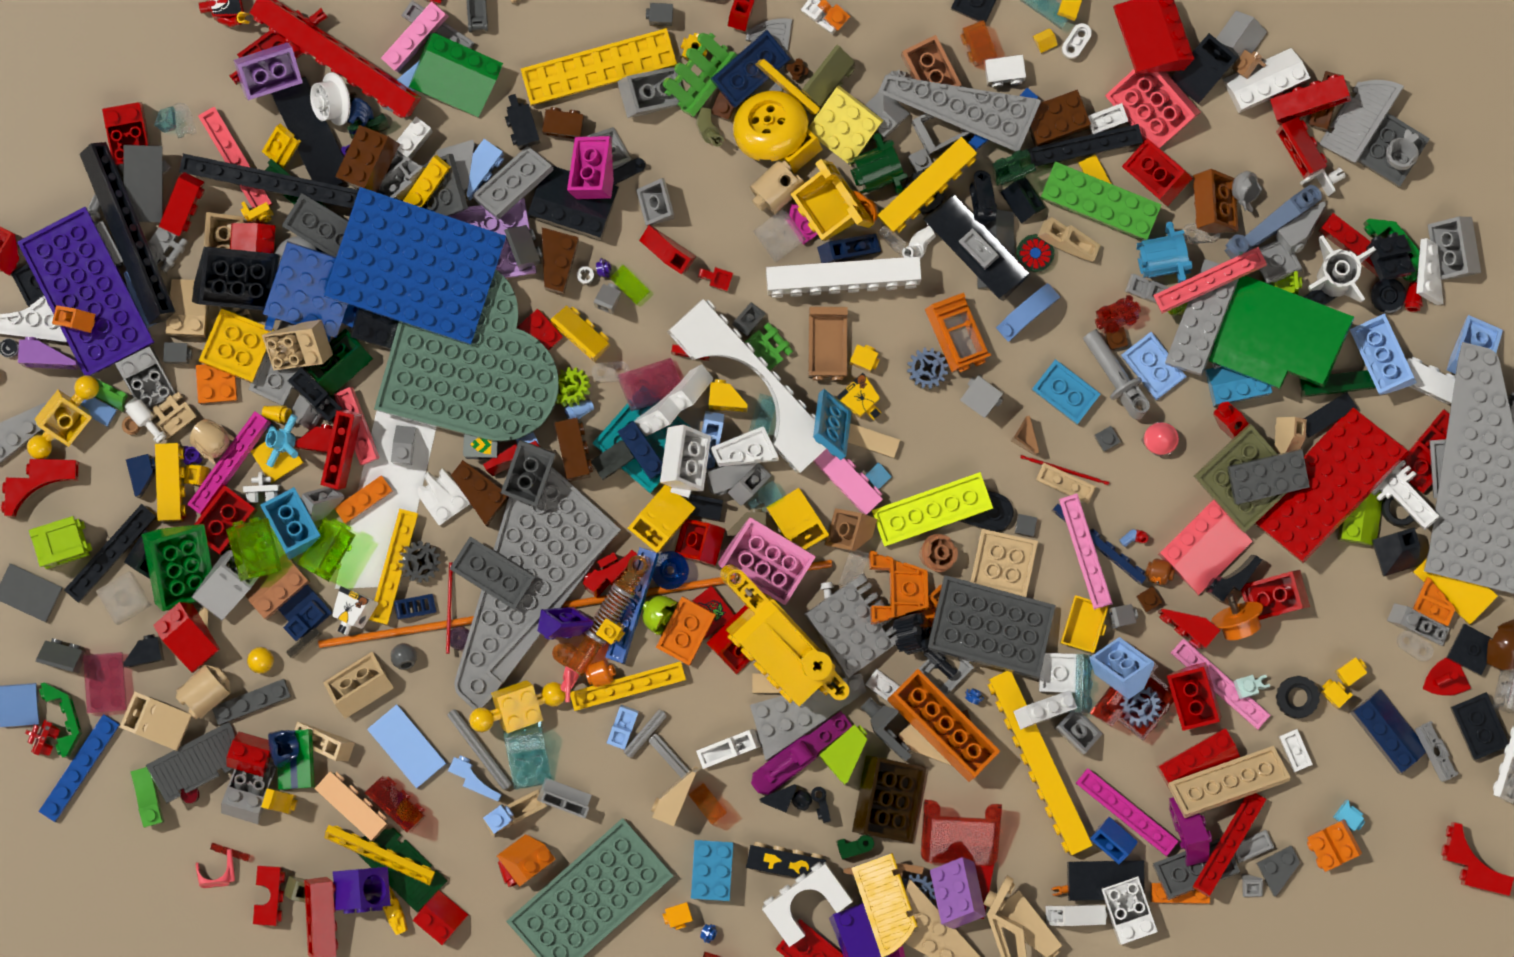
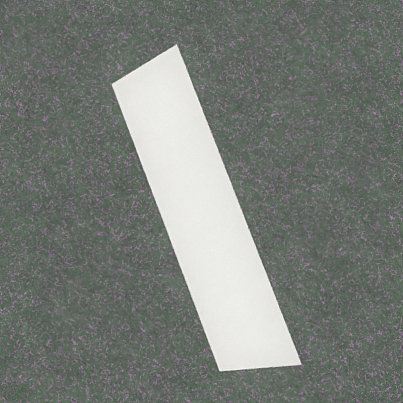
[335,411,436,589]

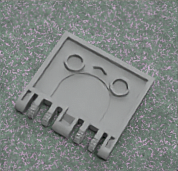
[804,573,898,678]

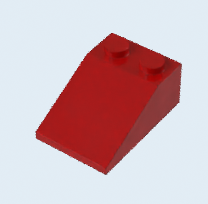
[1122,138,1193,207]
[1241,570,1310,620]
[153,602,220,673]

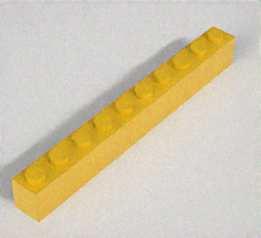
[987,671,1093,855]

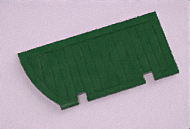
[357,827,448,912]

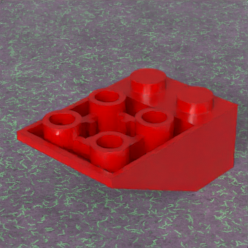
[102,102,149,165]
[1158,609,1221,649]

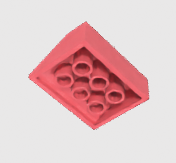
[1105,69,1201,149]
[1158,500,1253,595]

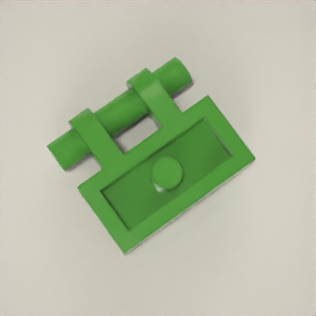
[744,322,793,371]

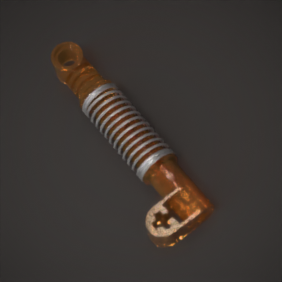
[552,555,651,676]

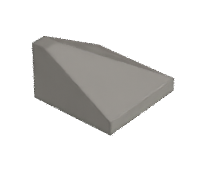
[1242,874,1263,897]

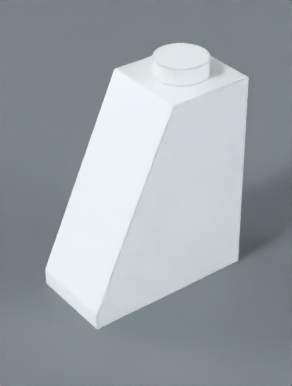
[1046,905,1107,926]

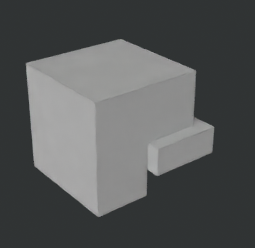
[960,374,1004,418]

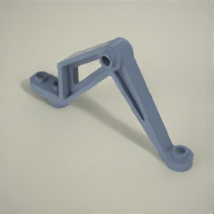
[1224,185,1322,259]

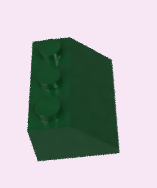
[303,328,373,397]

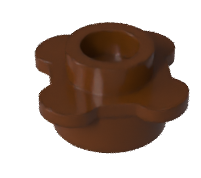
[786,58,809,81]

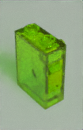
[226,517,282,582]
[298,517,356,582]

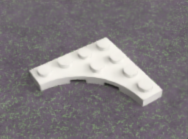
[0,296,67,342]

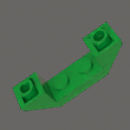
[1363,218,1420,283]
[39,682,82,758]

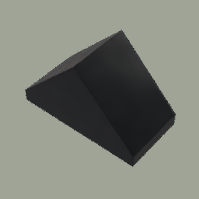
[759,784,797,813]

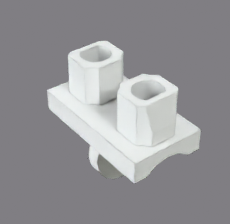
[243,471,280,503]

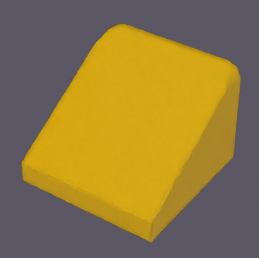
[184,465,210,486]

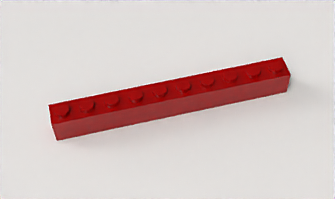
[249,0,422,118]

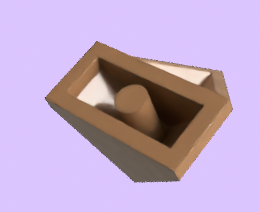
[1011,415,1039,455]

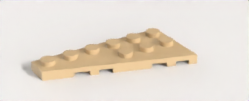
[905,879,980,957]

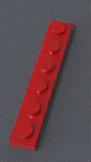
[1192,793,1267,897]

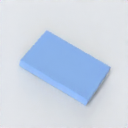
[1121,332,1187,400]

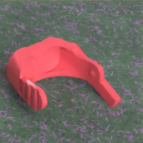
[560,666,579,703]
[196,849,235,888]

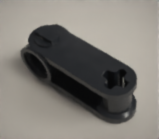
[970,170,997,224]

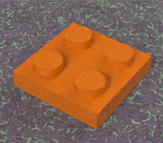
[196,364,237,404]

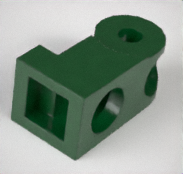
[836,835,874,859]

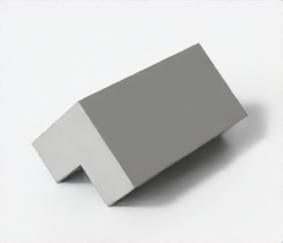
[537,778,592,818]

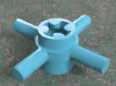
[265,414,298,467]

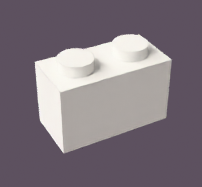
[984,55,1026,88]
[397,117,433,159]

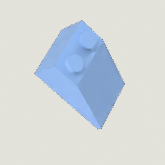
[1447,315,1503,374]

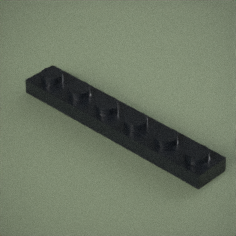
[1027,124,1143,168]
[64,504,156,603]

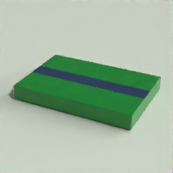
[277,729,315,790]

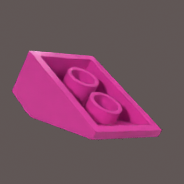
[567,136,614,199]

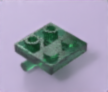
[992,149,1036,186]

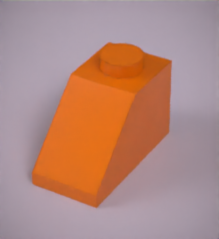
[52,305,96,333]

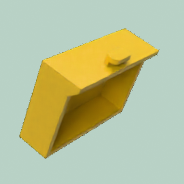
[1060,595,1109,654]

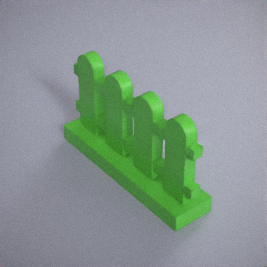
[663,33,737,117]

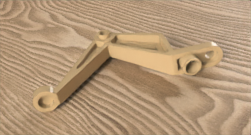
[983,875,1027,957]

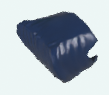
[347,98,374,127]
[268,730,299,768]

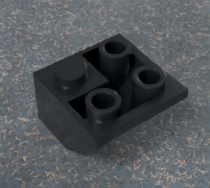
[1372,528,1420,577]

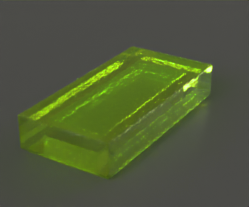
[610,265,650,305]

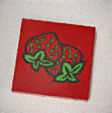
[692,586,734,640]

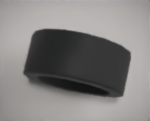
[1381,496,1414,526]

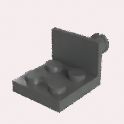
[860,697,912,762]

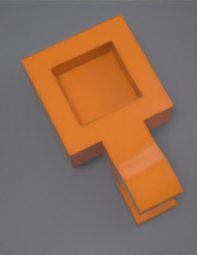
[817,0,851,31]

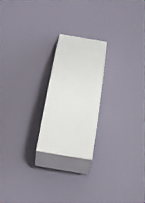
[696,729,761,769]

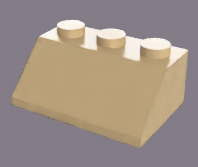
[323,652,394,719]

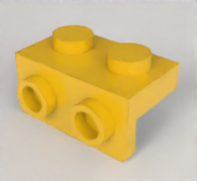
[240,201,274,224]

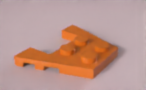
[869,551,929,624]

